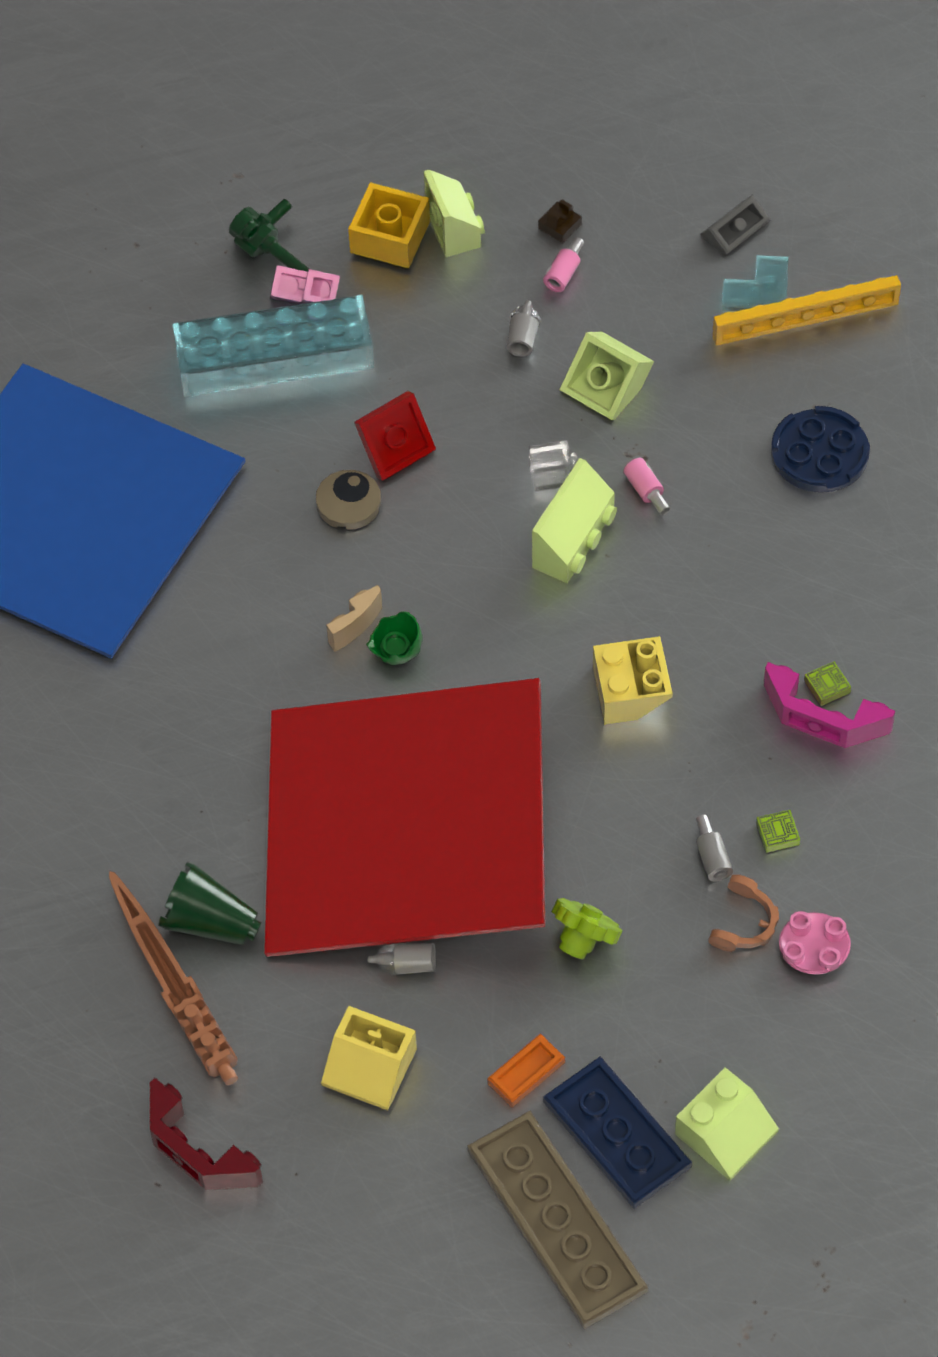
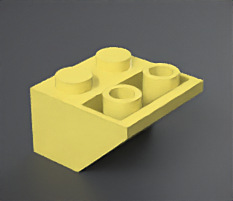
[593,636,673,725]
[321,1006,417,1111]

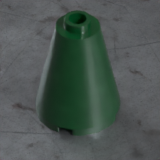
[158,862,262,945]

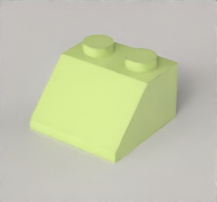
[423,170,485,257]
[559,331,654,420]
[675,1067,779,1181]

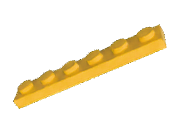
[712,275,901,346]

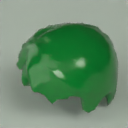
[366,611,423,665]

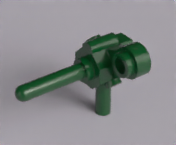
[229,199,309,272]

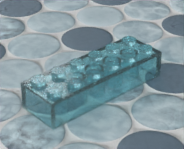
[172,295,374,397]

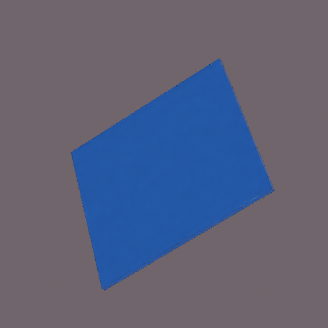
[0,363,246,659]

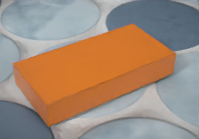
[487,1033,565,1108]

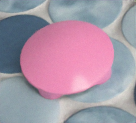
[779,911,851,975]

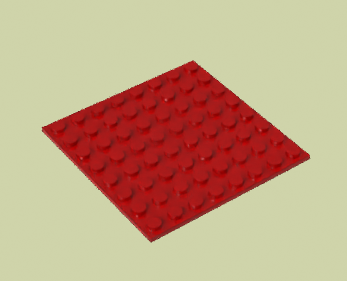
[265,678,545,957]

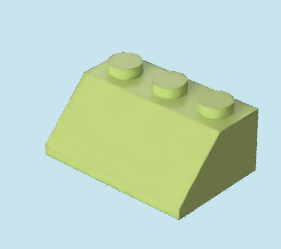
[532,458,617,584]

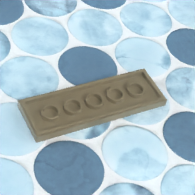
[467,1111,648,1329]

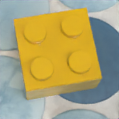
[348,182,430,268]

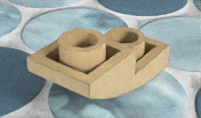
[326,585,382,652]

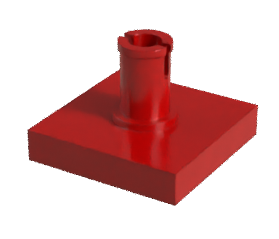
[354,391,436,481]

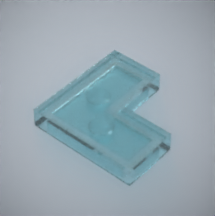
[722,255,788,311]

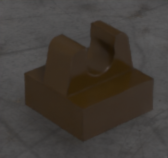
[538,199,582,243]

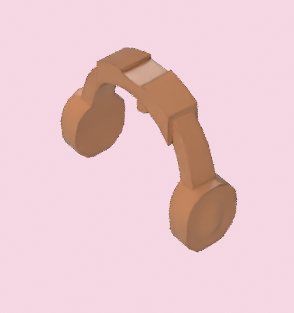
[708,875,779,952]

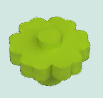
[551,898,623,959]

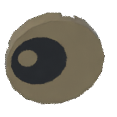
[316,470,381,530]

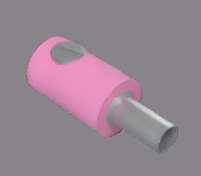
[543,237,584,292]
[623,458,670,515]

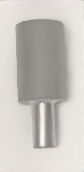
[696,815,733,881]

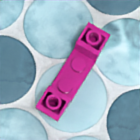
[764,662,896,748]

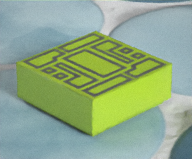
[804,661,851,706]
[756,810,800,853]

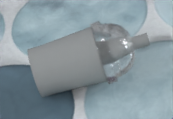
[507,300,541,357]
[368,943,436,977]

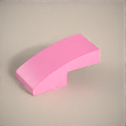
[270,265,340,308]

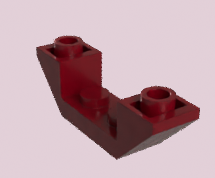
[150,1078,263,1190]

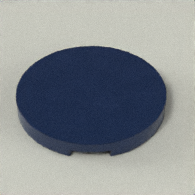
[771,406,870,492]

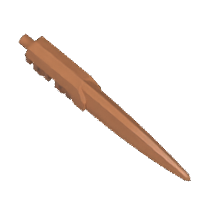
[109,871,238,1086]

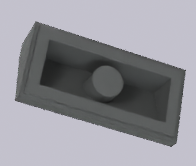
[701,195,771,255]

